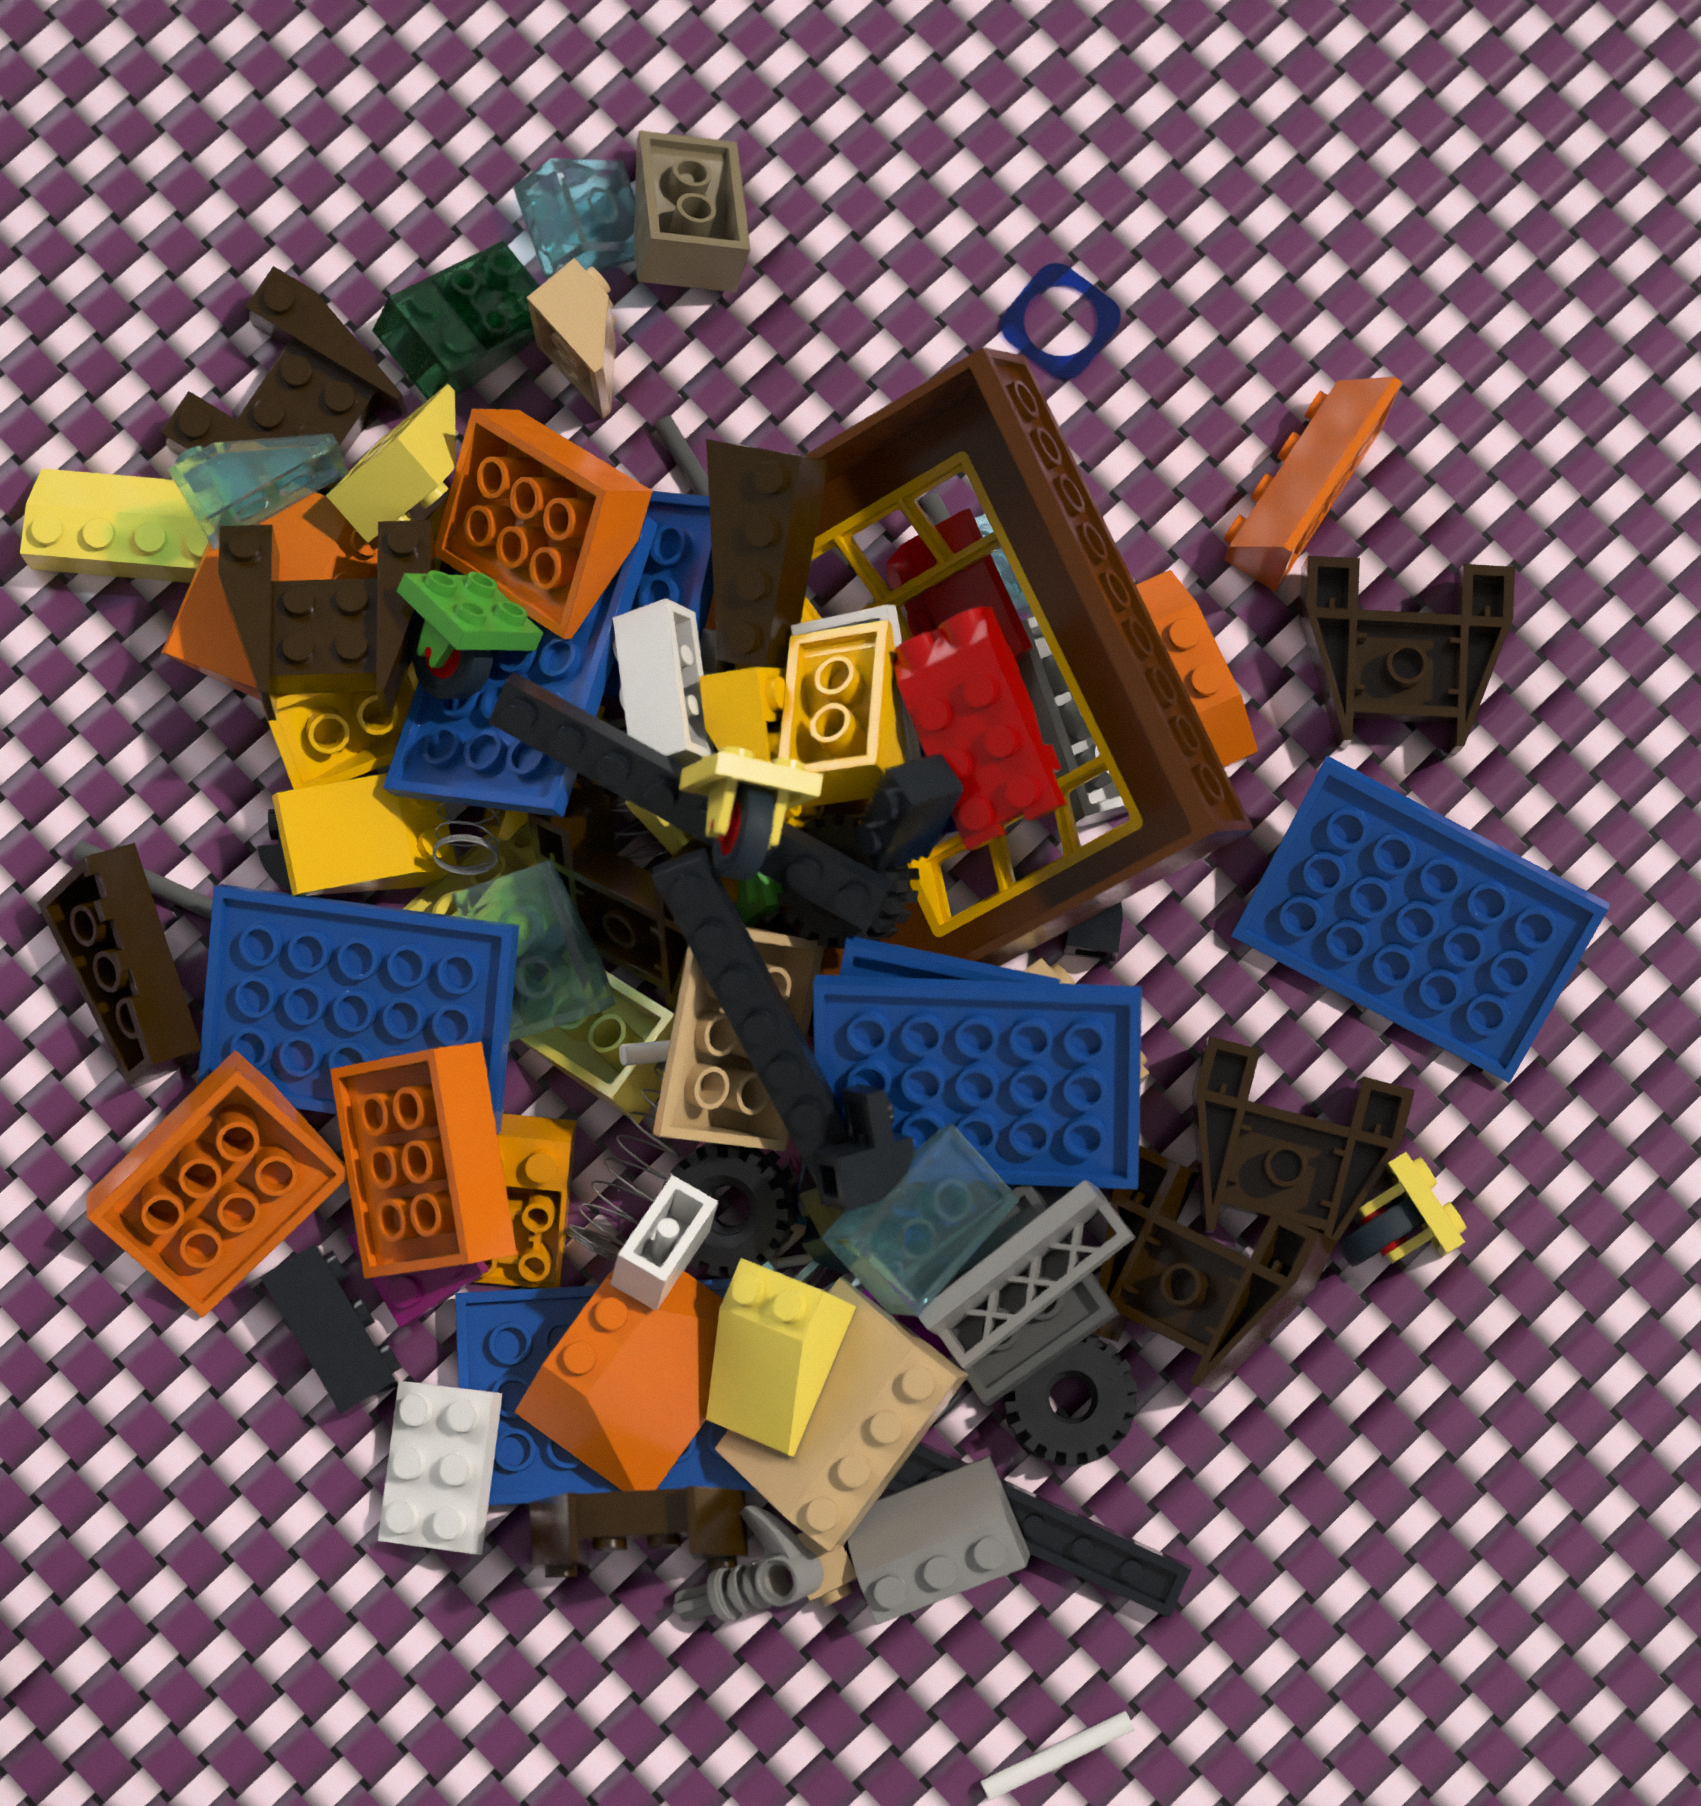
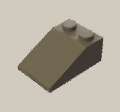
[634,130,750,293]

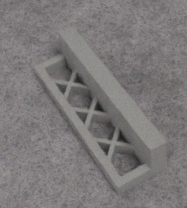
[916,1180,1135,1370]

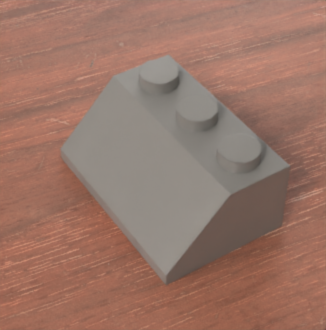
[847,1455,1030,1625]

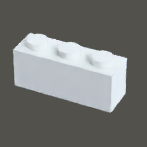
[613,599,714,767]

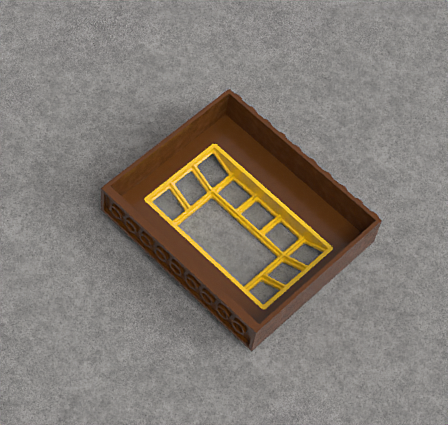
[705,347,1254,976]

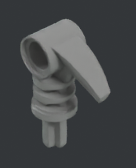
[673,1505,823,1622]

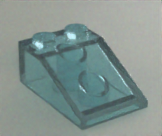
[168,433,349,550]
[452,860,616,1042]
[821,1124,1020,1316]

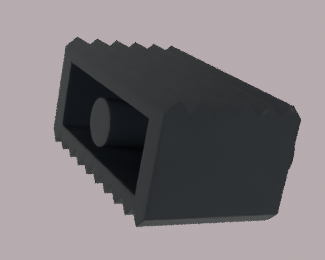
[854,753,964,872]

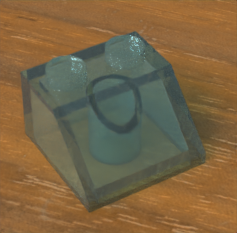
[513,158,635,278]

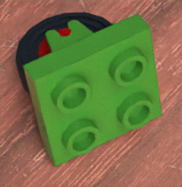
[397,571,543,699]

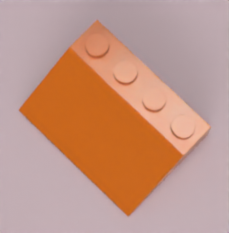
[1223,377,1403,592]
[435,409,652,639]
[161,465,378,701]
[330,1042,517,1279]
[86,1050,348,1318]

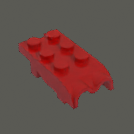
[894,606,1067,851]

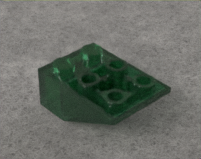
[372,240,540,400]

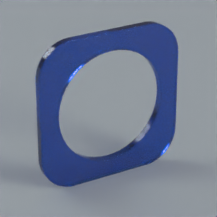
[1001,263,1121,380]

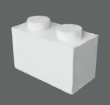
[610,1175,718,1311]

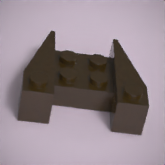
[160,266,408,496]
[218,520,436,721]
[1299,556,1515,755]
[528,780,739,1013]
[1192,1036,1415,1247]
[1093,1145,1337,1392]
[530,1486,749,1578]

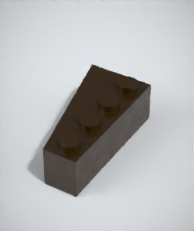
[706,439,829,669]
[37,843,202,1086]

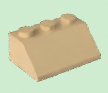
[527,258,616,419]

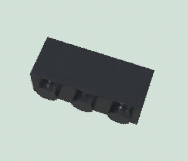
[260,1244,402,1417]

